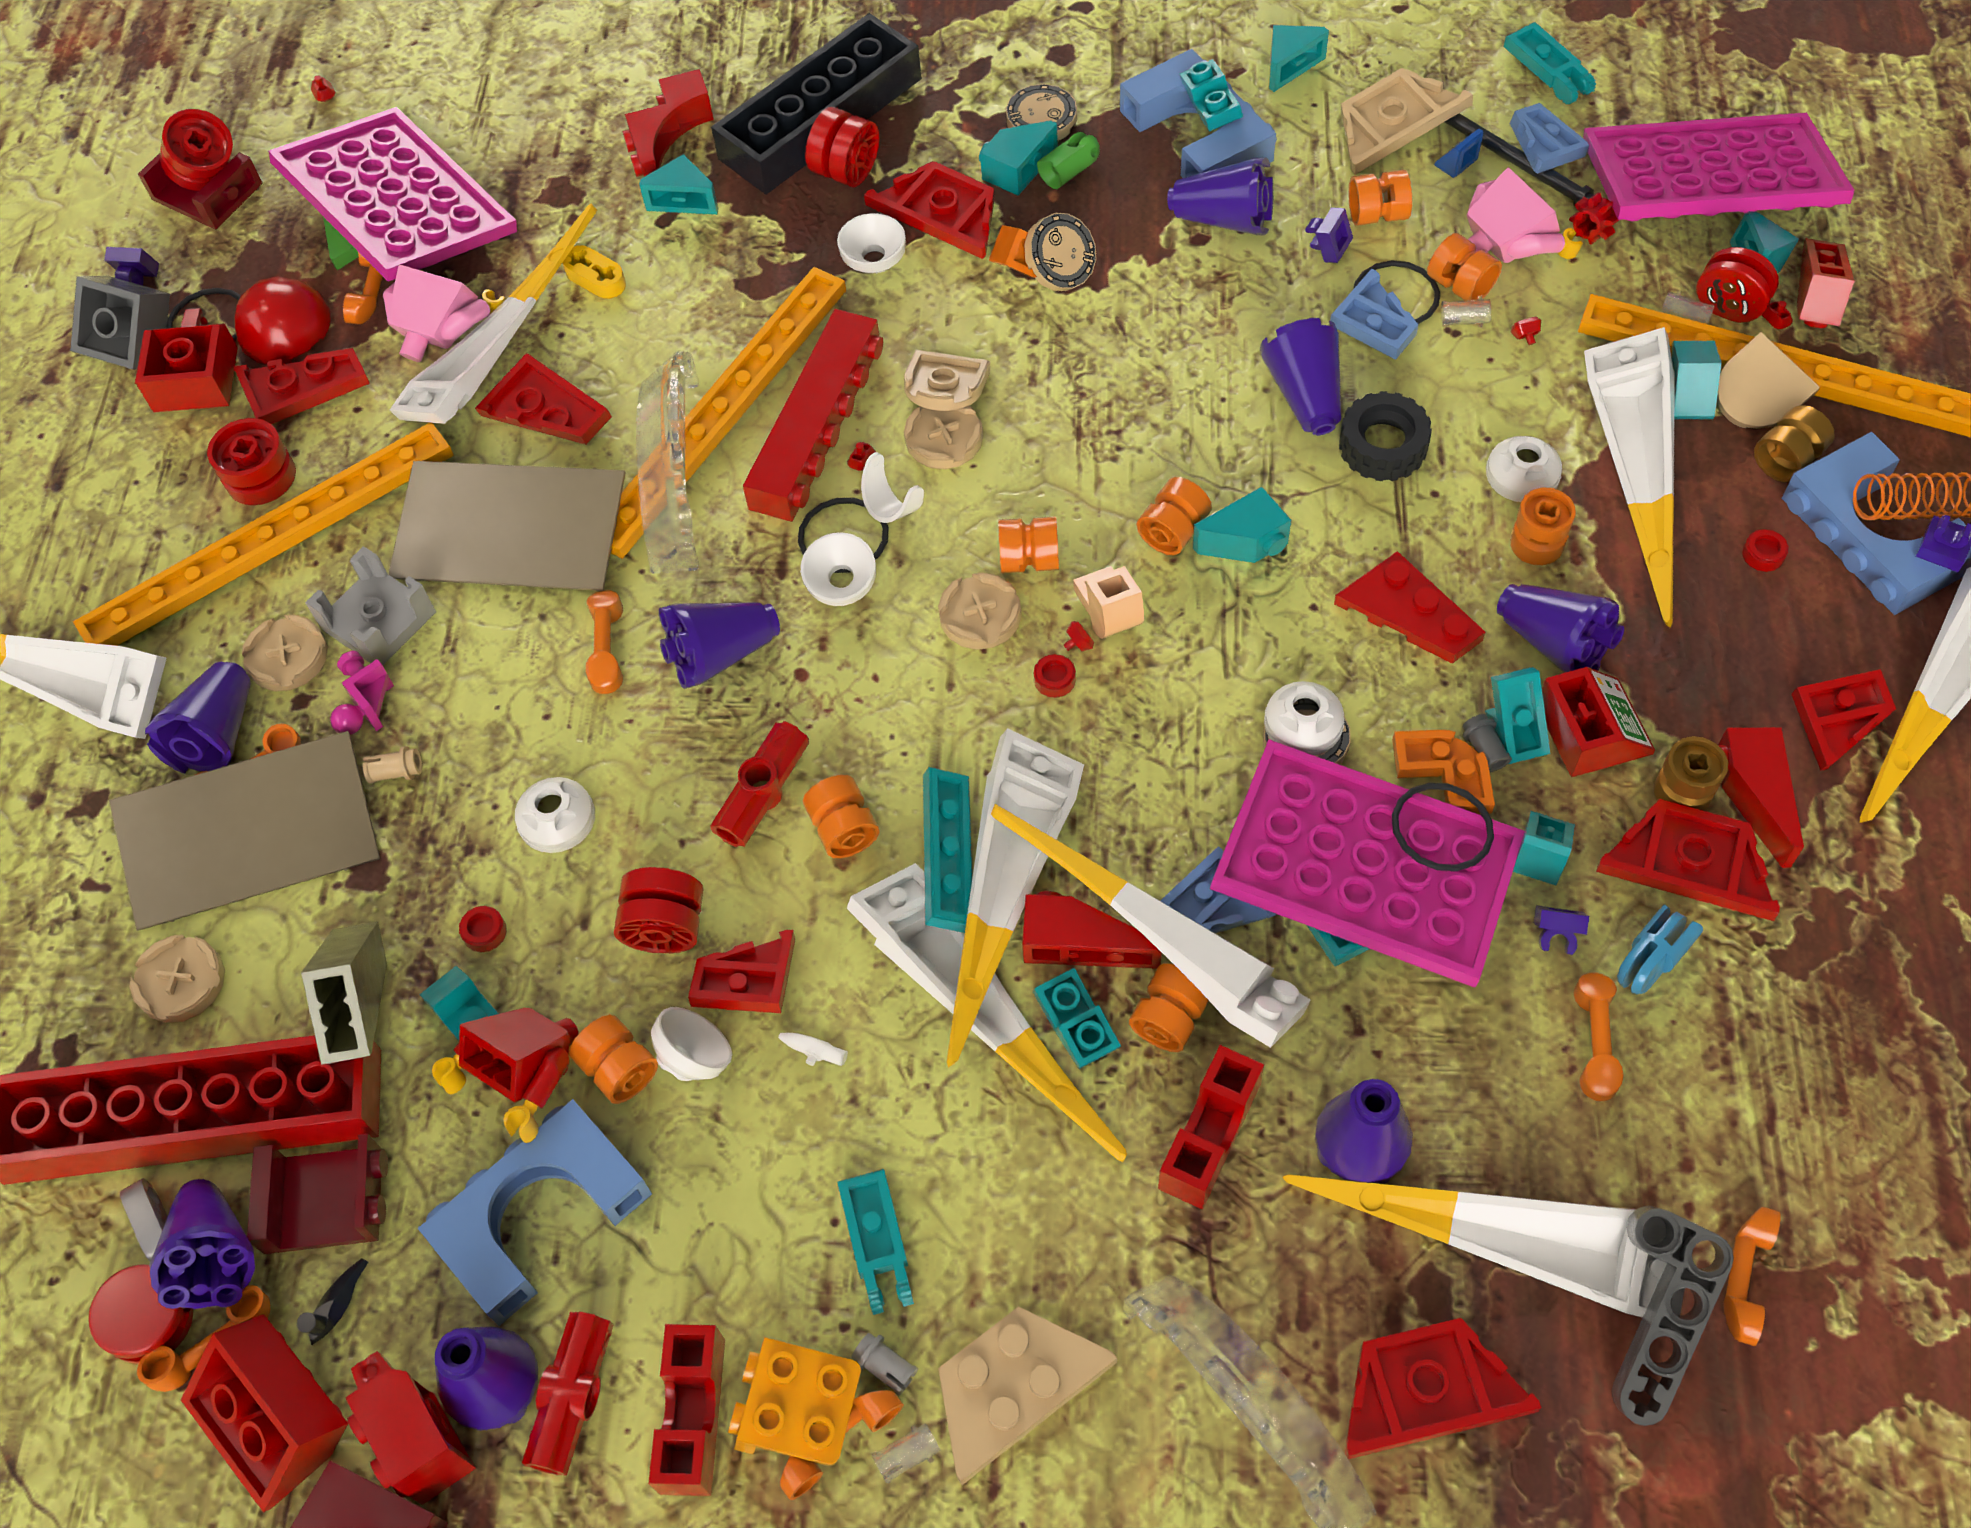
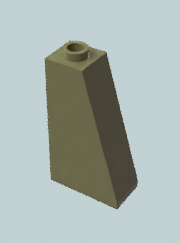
[301,921,387,1065]

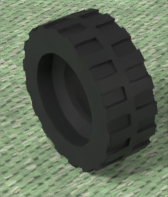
[1339,391,1432,482]

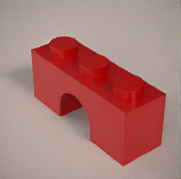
[1158,1045,1265,1210]
[648,1324,725,1496]

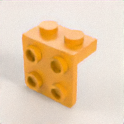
[728,1337,861,1465]

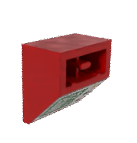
[1542,667,1655,778]

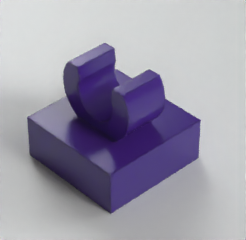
[1305,207,1353,263]
[104,247,159,286]
[1915,515,1971,572]
[1533,905,1590,955]

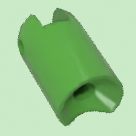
[1037,132,1100,189]

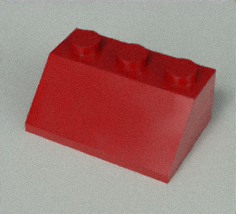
[181,1314,348,1513]

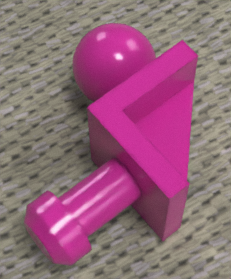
[330,651,394,735]

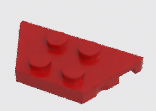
[864,161,995,259]
[1596,799,1780,921]
[1344,1318,1542,1460]

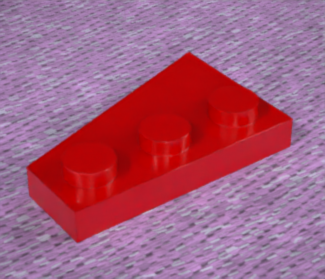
[233,348,370,424]
[1334,551,1486,664]

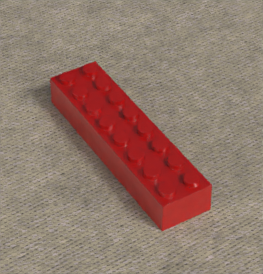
[0,1035,382,1185]

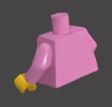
[1467,167,1583,263]
[383,265,506,362]

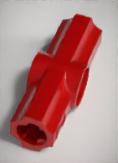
[710,721,809,848]
[522,1311,614,1476]

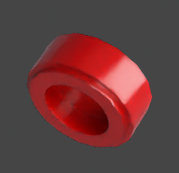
[1742,529,1789,572]
[1033,654,1076,698]
[459,905,507,953]

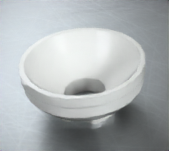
[837,213,906,274]
[1486,436,1562,502]
[801,532,876,606]
[1264,681,1344,755]
[515,777,595,853]
[651,1007,732,1081]

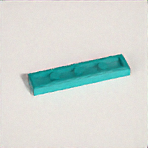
[923,767,972,933]

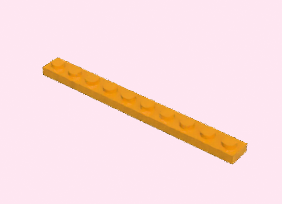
[611,267,846,559]
[1578,294,1971,437]
[73,423,454,646]

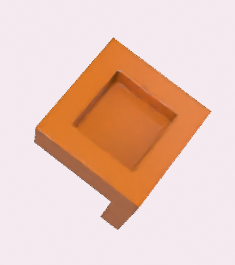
[989,225,1037,278]

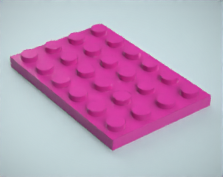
[268,107,517,282]
[1583,112,1854,221]
[1210,739,1525,988]

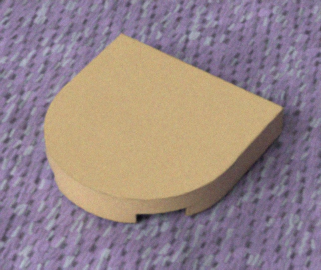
[1717,332,1820,429]
[904,350,990,411]

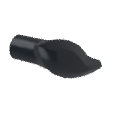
[297,1258,369,1345]

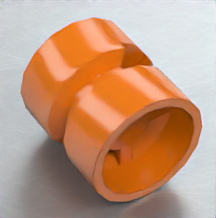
[1349,170,1412,226]
[1427,233,1502,305]
[1136,477,1212,555]
[1510,487,1576,566]
[998,516,1059,573]
[803,775,880,858]
[1129,963,1209,1052]
[569,1014,658,1104]

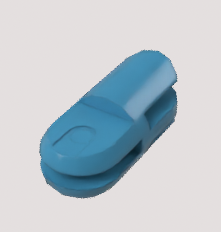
[1617,904,1703,994]

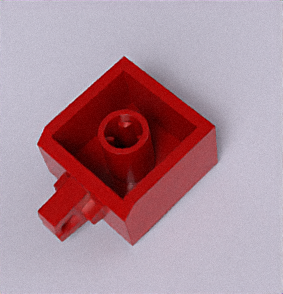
[135,308,238,412]
[345,1351,476,1505]

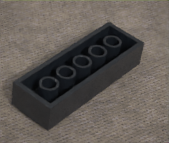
[711,13,922,195]

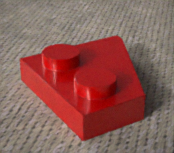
[1791,669,1896,771]
[688,929,795,1013]

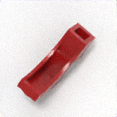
[622,69,714,177]

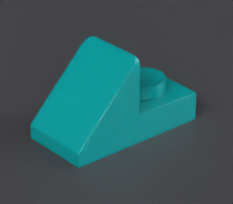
[1485,667,1551,764]
[419,966,499,1041]

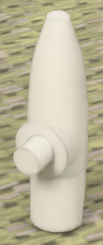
[779,1033,848,1066]

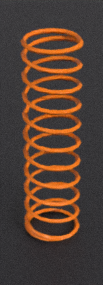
[1853,472,1971,520]

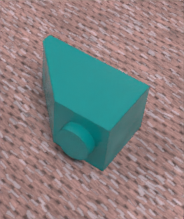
[979,120,1058,196]
[1193,487,1291,563]

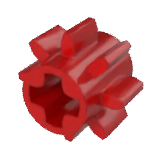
[1569,192,1619,244]

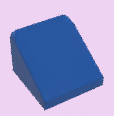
[1434,129,1483,178]

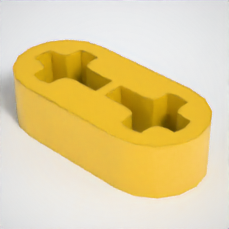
[563,245,626,299]

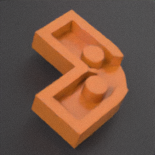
[1392,730,1495,814]

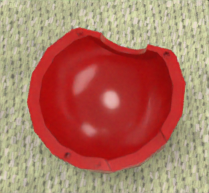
[235,276,331,364]

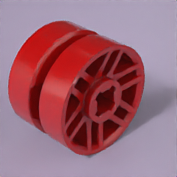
[805,107,879,187]
[160,109,233,191]
[207,418,296,505]
[614,867,704,954]

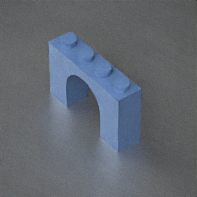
[1120,49,1277,178]
[1782,432,1971,615]
[418,1099,652,1326]

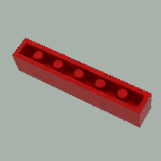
[743,309,884,522]

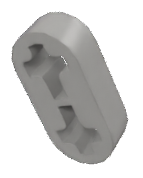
[119,1178,168,1262]

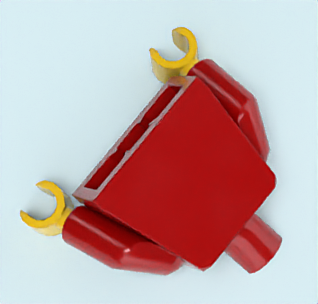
[432,1008,579,1143]

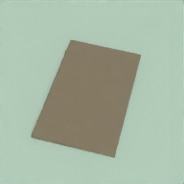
[388,461,626,591]
[109,731,380,931]

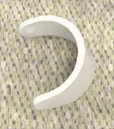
[861,452,924,523]

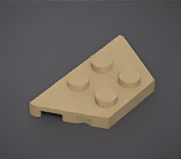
[1341,68,1473,175]
[938,1306,1117,1485]

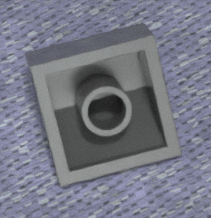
[70,276,170,370]

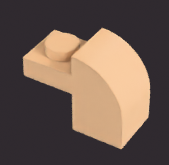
[1073,566,1144,639]

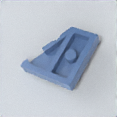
[1509,103,1589,174]
[1330,269,1418,360]
[1160,846,1276,933]

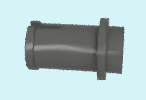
[1462,714,1512,772]

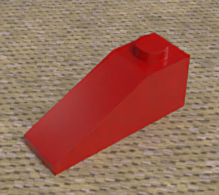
[1797,238,1855,328]
[1718,727,1804,868]
[1022,891,1162,969]

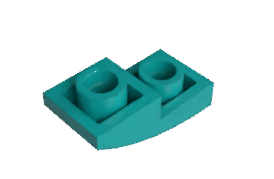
[1179,59,1243,132]
[1033,967,1121,1069]

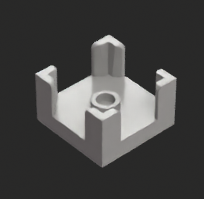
[305,546,436,666]

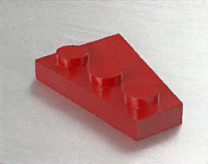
[475,353,612,445]

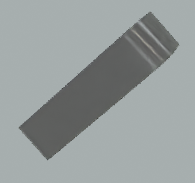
[1612,1206,1734,1426]

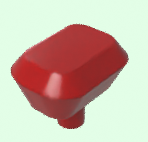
[311,75,336,102]
[1762,301,1793,330]
[1510,316,1542,346]
[847,442,876,471]
[1063,621,1094,652]

